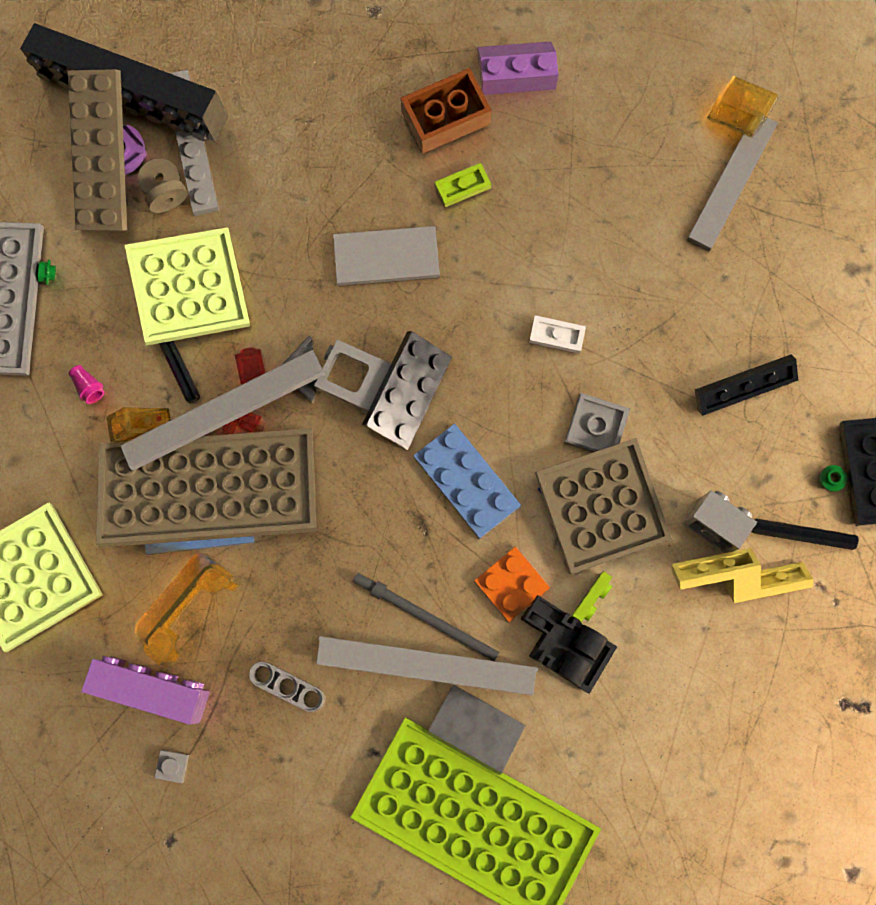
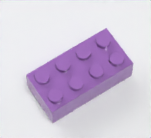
[81,655,210,725]

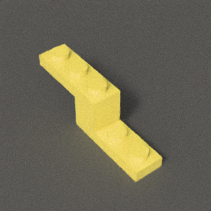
[672,548,813,603]

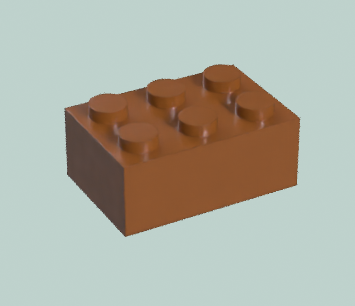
[400,68,492,154]

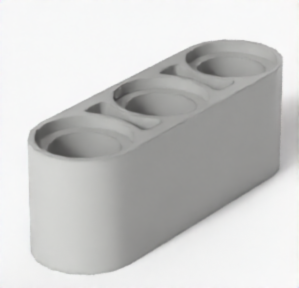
[249,662,326,712]

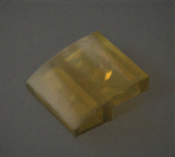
[707,76,779,138]

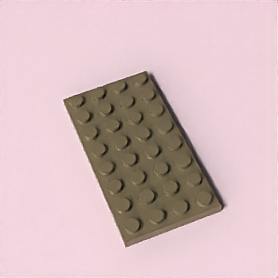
[96,428,317,548]

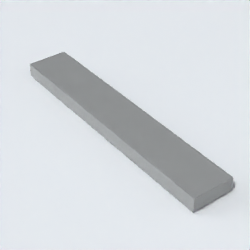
[687,112,778,252]

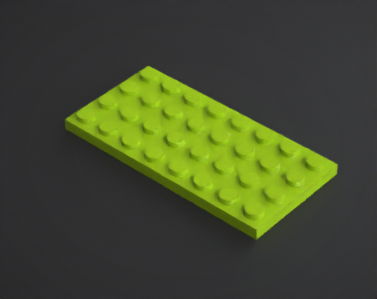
[350,717,601,905]

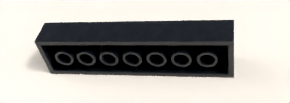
[20,23,228,142]

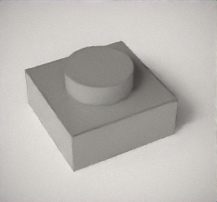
[154,750,189,783]

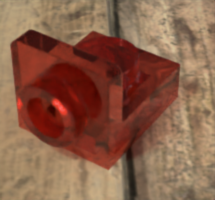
[222,412,266,434]

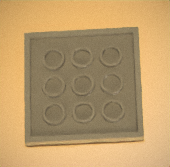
[535,438,672,574]

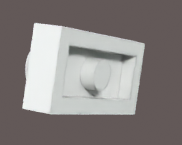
[529,315,586,354]

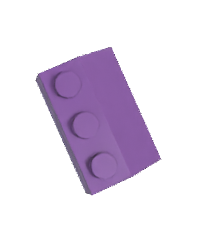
[477,41,559,95]

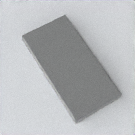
[333,226,440,286]

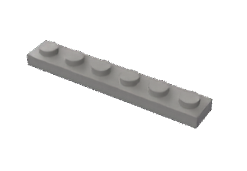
[170,69,219,216]

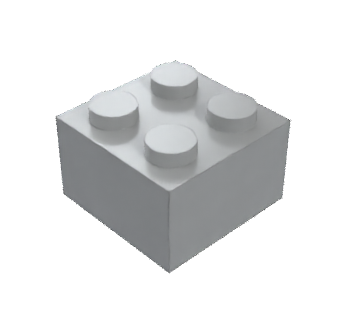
[682,490,757,553]

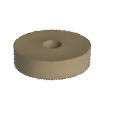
[138,158,181,195]
[145,180,188,213]

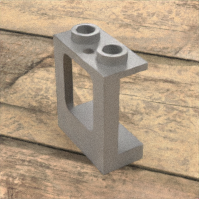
[313,339,391,415]

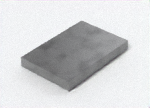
[427,684,526,775]

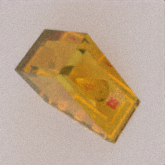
[106,407,171,442]

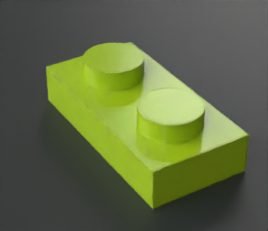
[434,163,491,207]
[570,571,613,623]

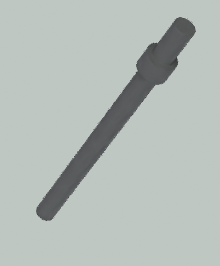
[352,573,499,661]

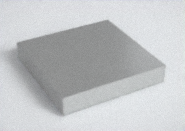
[564,393,630,452]

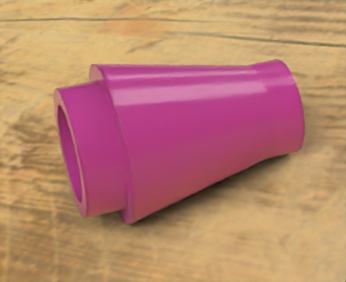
[69,365,104,404]

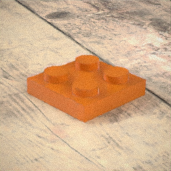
[474,546,550,623]

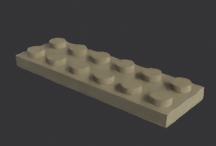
[68,69,127,230]

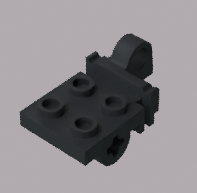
[521,595,617,694]

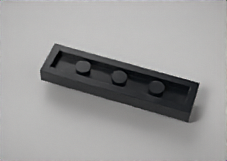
[695,354,799,416]

